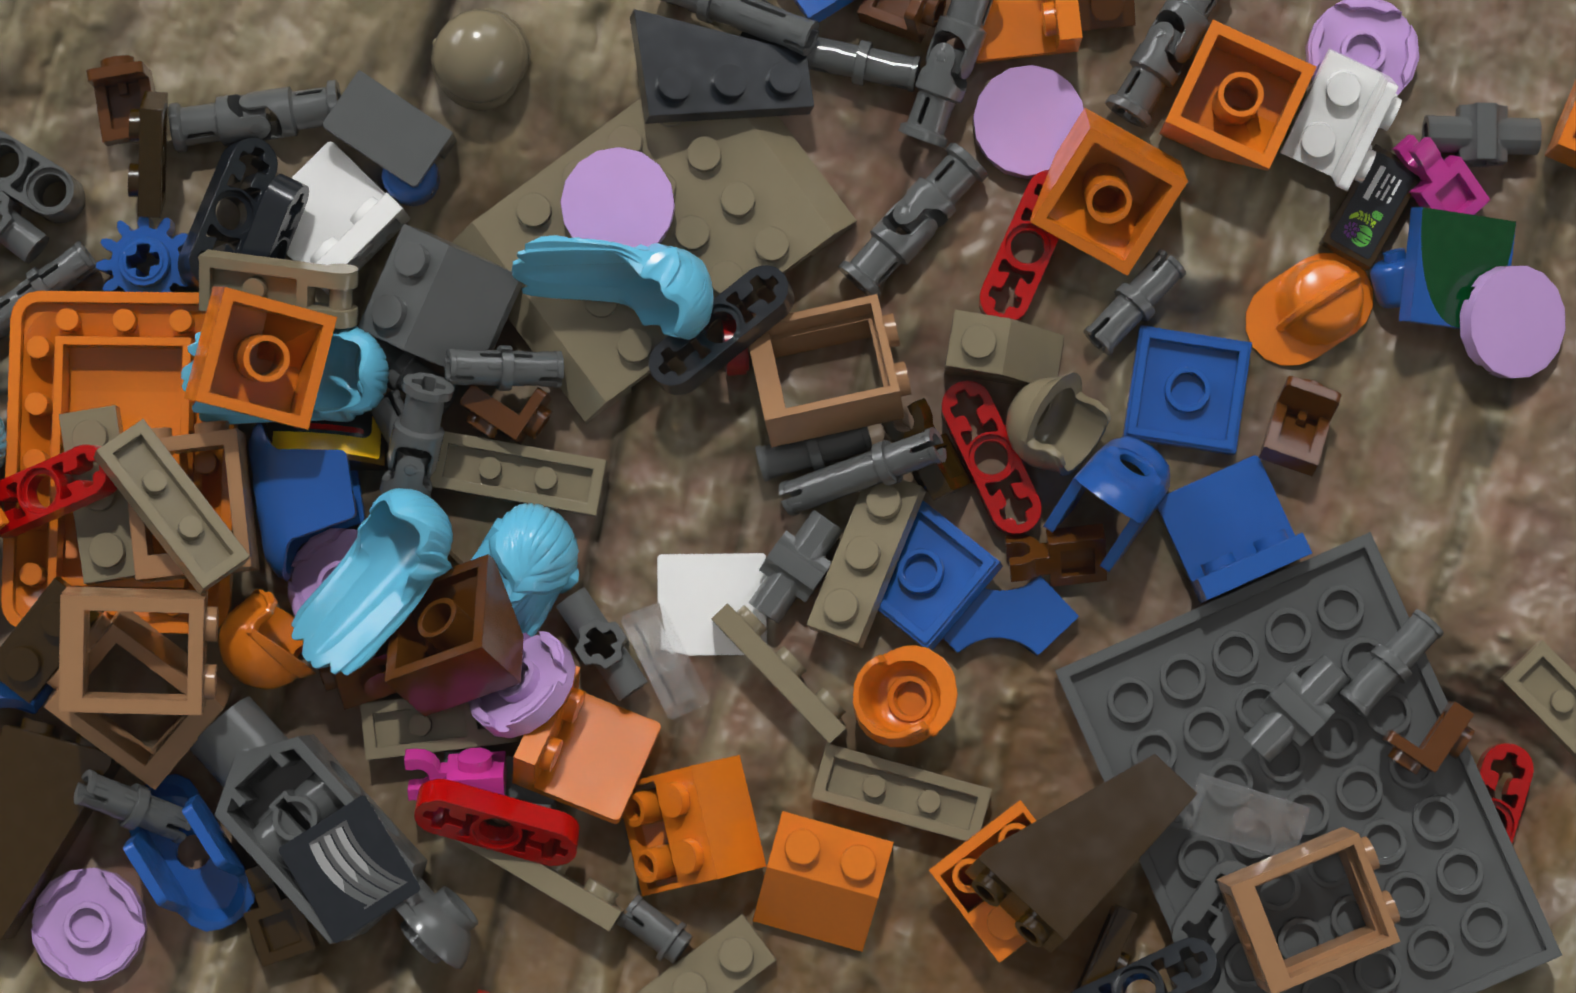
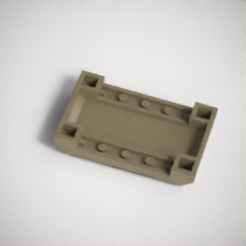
[452,98,857,424]

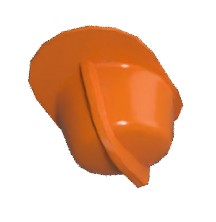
[1245,253,1373,366]

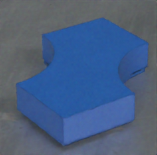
[943,576,1079,656]

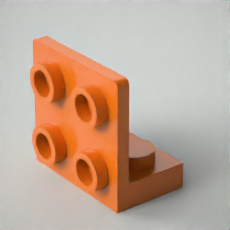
[976,0,1083,63]
[512,665,661,824]

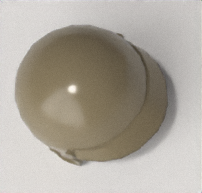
[431,8,531,111]
[1006,372,1111,476]

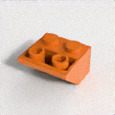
[622,755,767,896]
[929,800,1036,963]

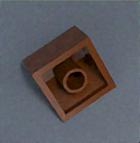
[385,554,524,717]

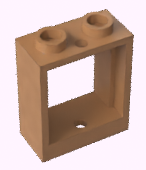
[749,294,912,448]
[128,421,260,583]
[58,587,219,716]
[44,611,233,790]
[1216,827,1401,993]

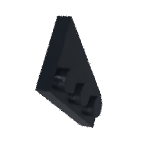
[630,9,814,124]

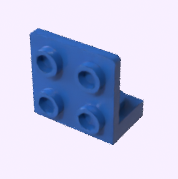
[1157,455,1312,604]

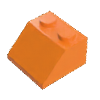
[1030,108,1188,276]
[753,811,894,952]

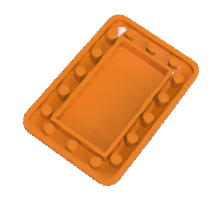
[1,291,238,634]

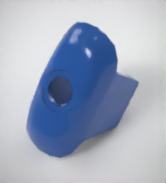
[248,423,366,582]
[1043,436,1170,572]
[123,774,255,932]

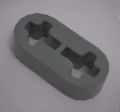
[1171,860,1257,960]

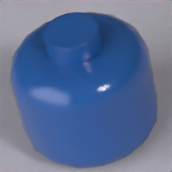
[382,163,440,207]
[1370,248,1406,308]

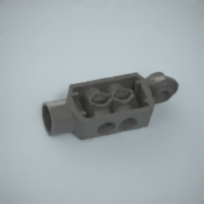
[190,696,478,969]

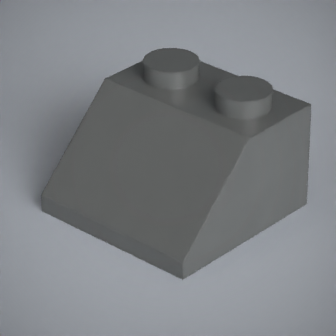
[358,224,523,367]

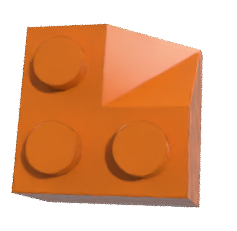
[1159,20,1316,171]
[184,286,337,430]

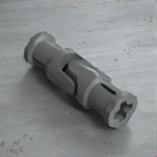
[898,0,993,148]
[1105,0,1218,128]
[168,80,341,153]
[838,143,988,296]
[380,372,454,497]

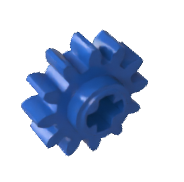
[96,217,199,292]

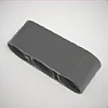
[0,130,85,223]

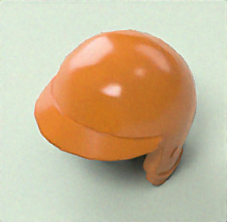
[218,589,316,690]
[853,645,958,748]

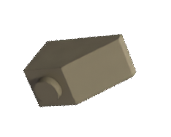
[944,309,1064,387]

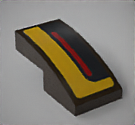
[267,411,387,471]

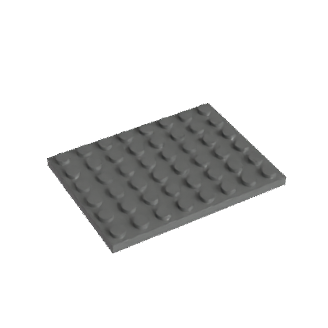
[1055,532,1563,993]

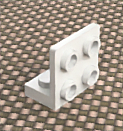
[1279,48,1402,191]
[287,141,410,295]

